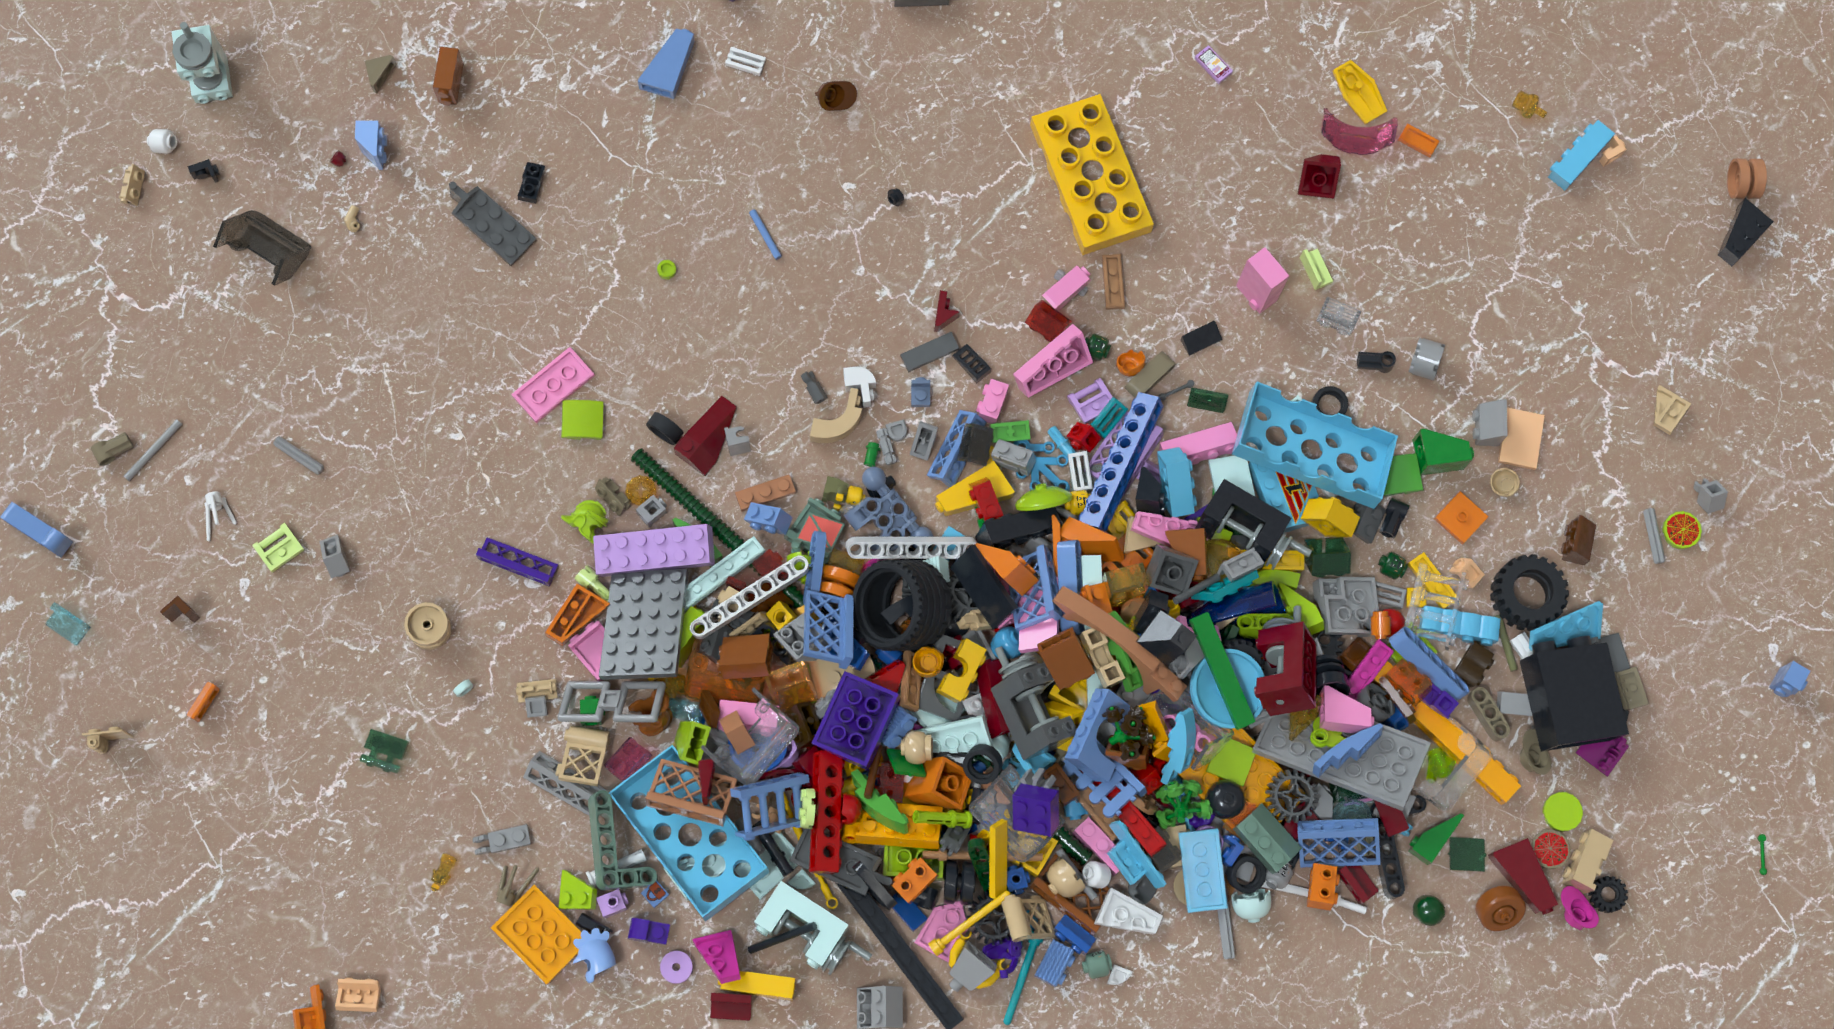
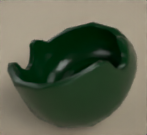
[1413,895,1446,926]

